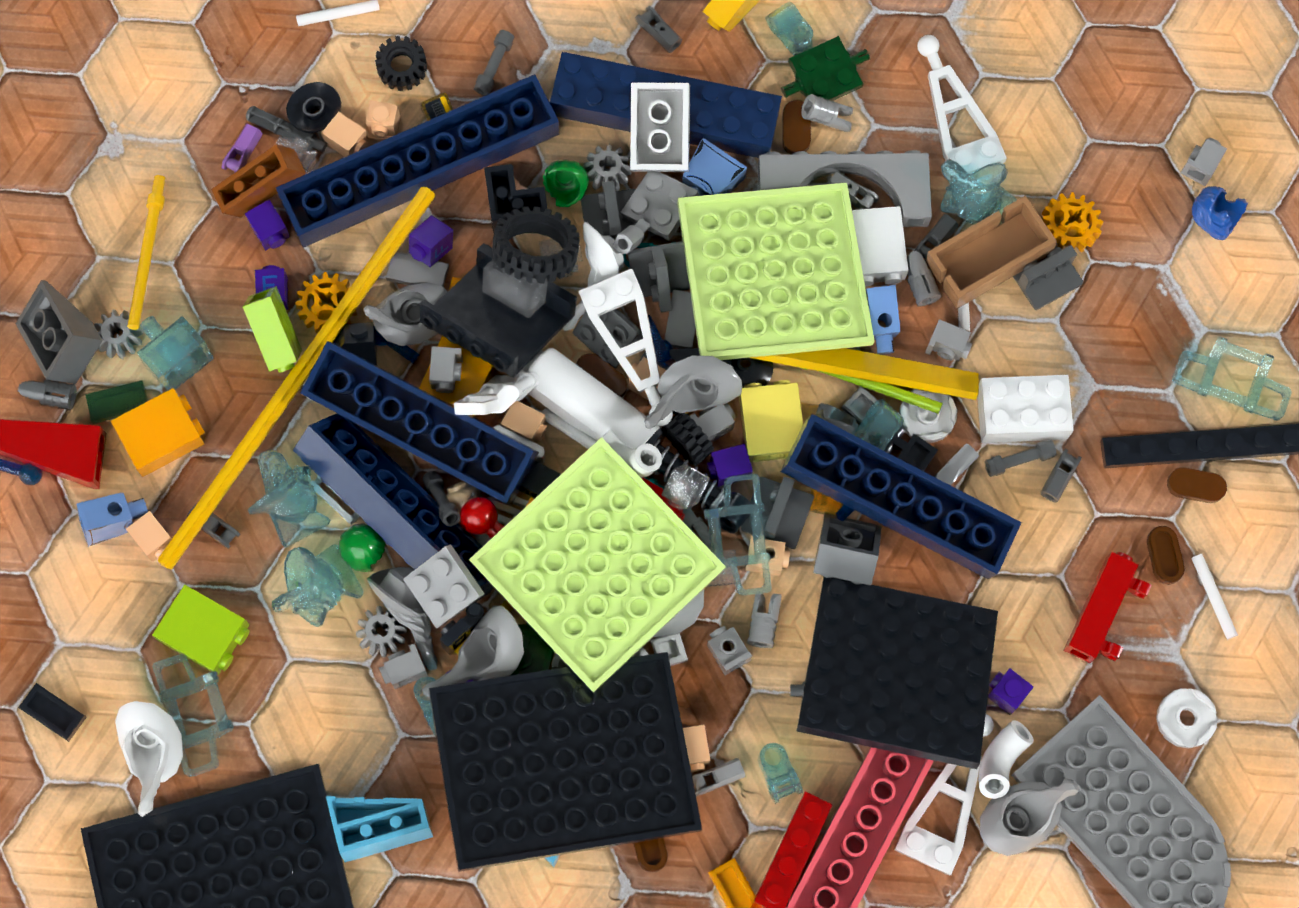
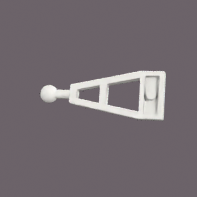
[917,35,1007,180]
[578,269,673,426]
[894,714,994,876]

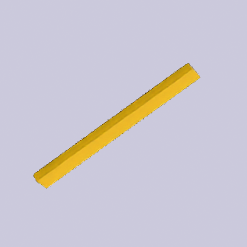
[750,348,979,400]

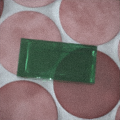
[85,380,148,424]

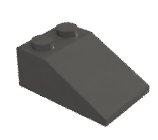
[15,280,103,384]

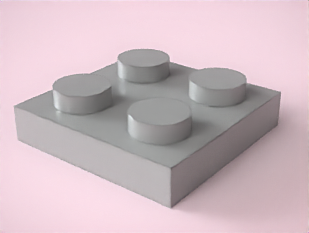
[620,172,699,241]
[403,544,484,629]

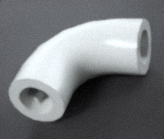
[602,430,662,478]
[978,720,1034,799]

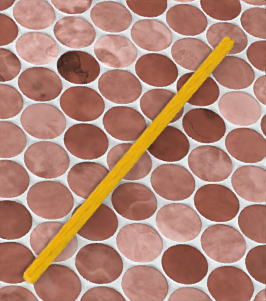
[158,187,435,570]

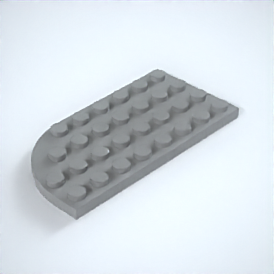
[1012,695,1231,908]

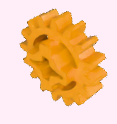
[1042,192,1103,252]
[295,272,358,333]

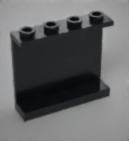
[420,243,577,378]

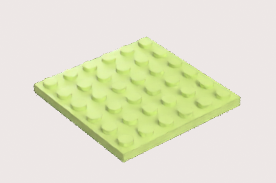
[677,183,874,360]
[469,437,726,693]

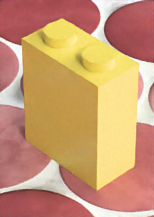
[739,380,803,462]

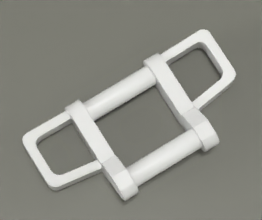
[454,371,539,415]

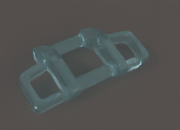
[1172,336,1292,421]
[704,474,772,595]
[152,654,234,777]

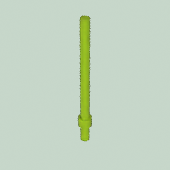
[799,367,943,414]

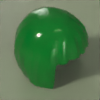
[543,159,589,208]
[339,523,386,572]

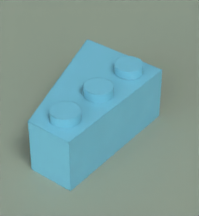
[326,796,433,863]

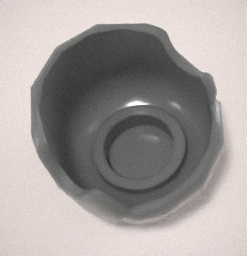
[815,403,858,435]

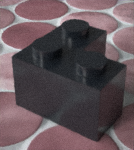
[484,164,548,233]

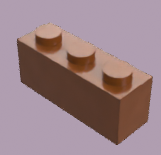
[211,144,306,218]

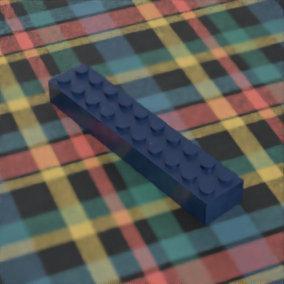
[276,74,560,248]

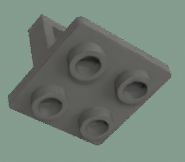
[581,181,644,243]
[628,242,690,313]
[1013,243,1083,310]
[573,309,643,369]
[741,477,814,549]

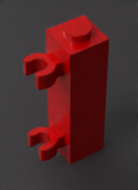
[1063,552,1152,663]

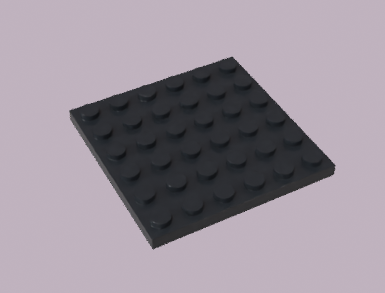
[796,577,998,769]

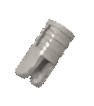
[801,94,853,132]
[907,250,941,307]
[747,592,782,648]

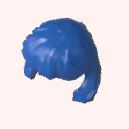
[1192,186,1248,240]

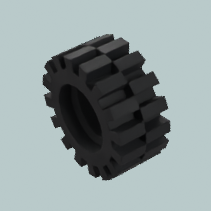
[375,36,427,91]
[662,412,714,466]

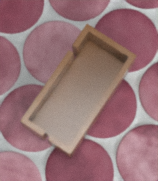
[926,195,1057,309]

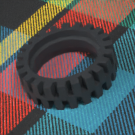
[492,207,580,283]

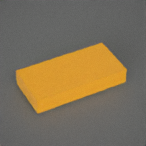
[708,858,756,908]

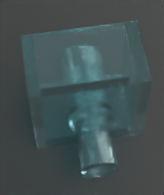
[137,316,214,391]

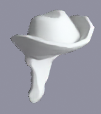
[562,222,624,331]
[115,701,183,817]

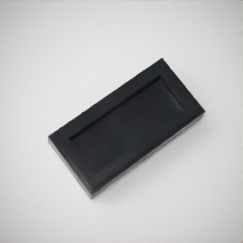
[18,683,86,742]

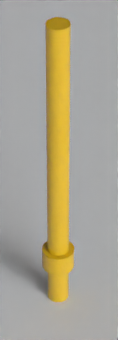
[127,175,165,330]

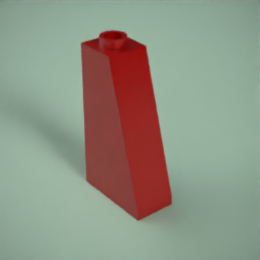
[0,419,107,489]

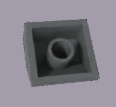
[813,514,882,585]

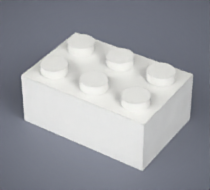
[630,83,690,172]
[977,375,1074,443]

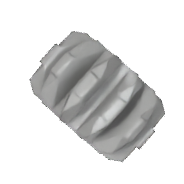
[584,144,632,191]
[94,309,143,359]
[356,606,407,657]

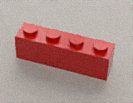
[751,791,833,908]

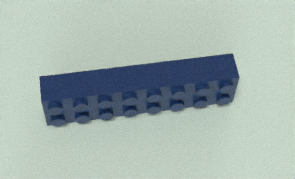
[550,52,782,158]
[300,341,539,504]
[293,413,494,603]
[780,414,1022,579]

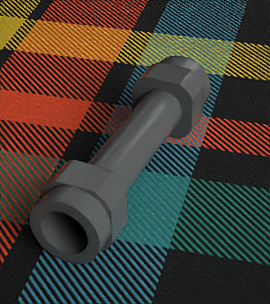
[474,30,515,96]
[985,440,1057,477]
[422,471,460,526]

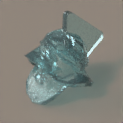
[941,159,1017,225]
[247,449,330,547]
[272,544,363,627]

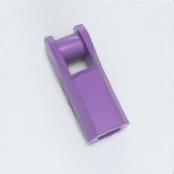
[221,124,262,173]

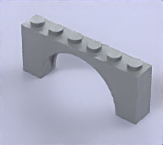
[758,150,932,227]

